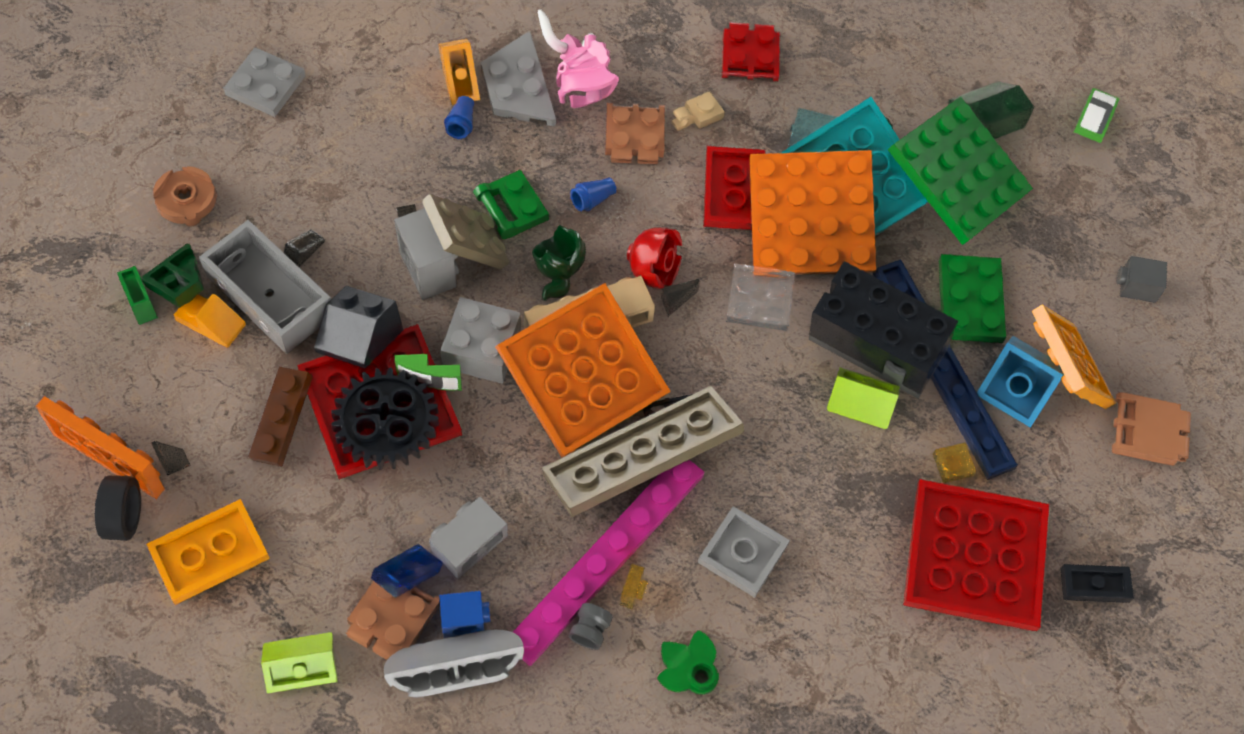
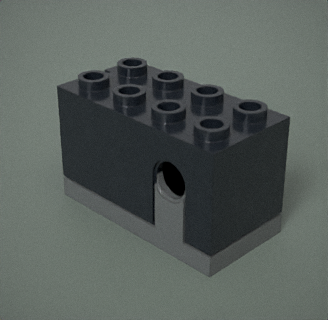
[809,261,958,399]

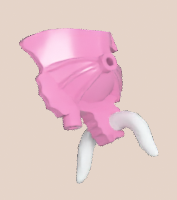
[538,10,619,108]

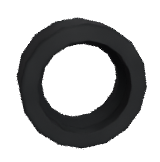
[94,475,141,541]

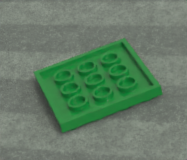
[887,96,1033,245]

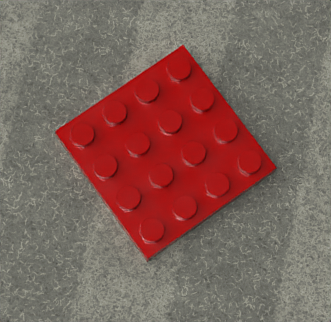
[297,324,462,479]
[903,479,1049,632]

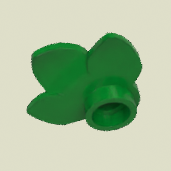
[657,630,719,695]

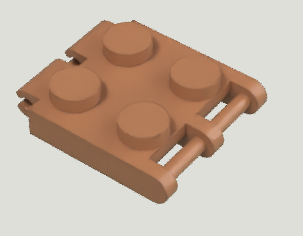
[605,103,665,164]
[1112,392,1191,466]
[346,566,440,660]

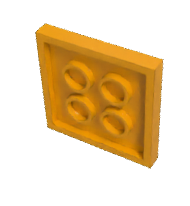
[1032,304,1116,409]

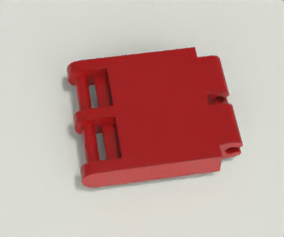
[722,22,780,82]

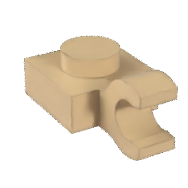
[672,91,725,131]

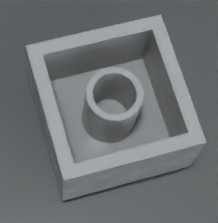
[394,208,459,300]
[440,297,521,384]

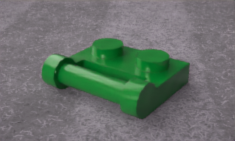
[473,170,549,239]

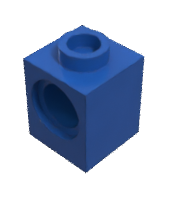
[440,591,491,639]

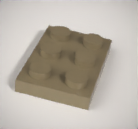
[422,194,510,270]

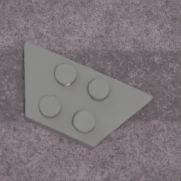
[481,32,556,126]

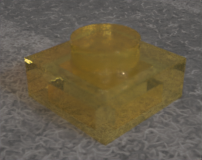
[932,443,976,483]
[620,564,648,610]

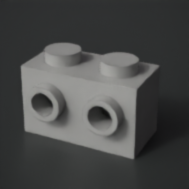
[429,497,508,579]

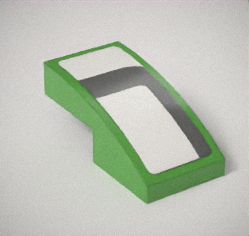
[1074,88,1120,143]
[395,354,462,391]

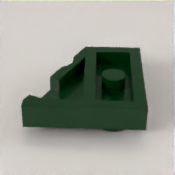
[141,243,204,308]

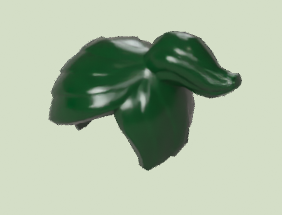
[532,225,586,301]

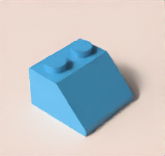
[977,336,1064,428]

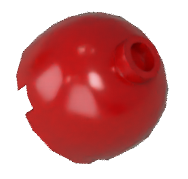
[627,227,682,290]

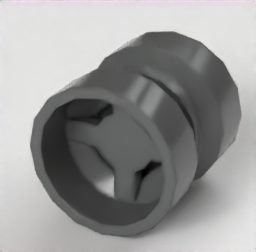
[569,603,613,650]

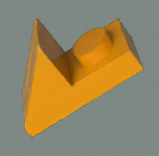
[174,294,246,348]

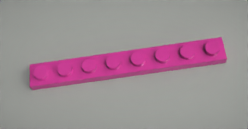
[513,460,704,667]

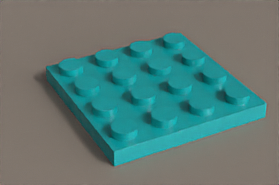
[781,97,929,236]

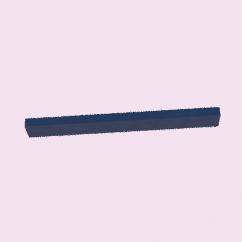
[872,259,1018,480]

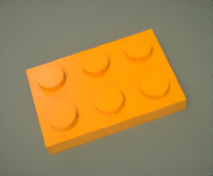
[146,499,270,605]

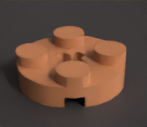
[153,166,217,226]

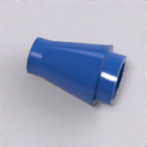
[444,96,474,139]
[570,177,617,211]

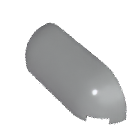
[384,629,524,697]

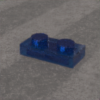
[371,544,443,598]

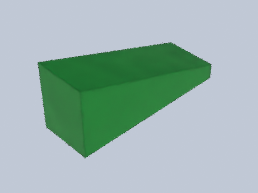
[117,266,158,325]

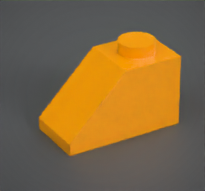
[438,39,480,105]

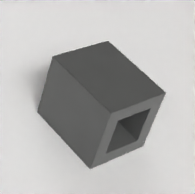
[1116,256,1167,303]

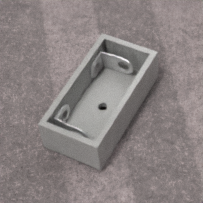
[199,220,331,354]

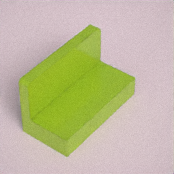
[827,367,900,429]
[261,632,338,694]

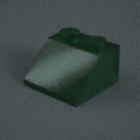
[948,82,1034,139]

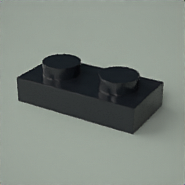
[1060,564,1134,603]

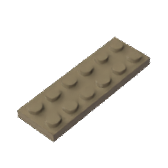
[541,386,744,517]

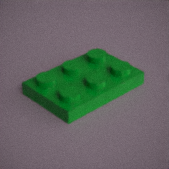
[939,254,1006,343]

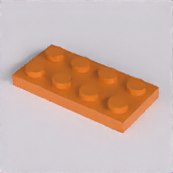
[36,396,165,499]

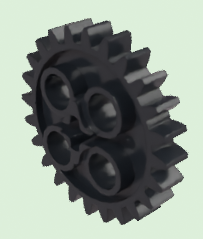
[331,367,439,470]

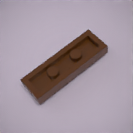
[248,366,313,467]

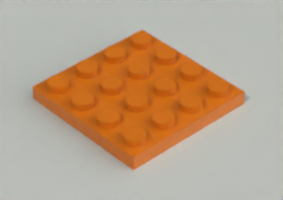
[750,150,876,276]
[495,283,671,458]

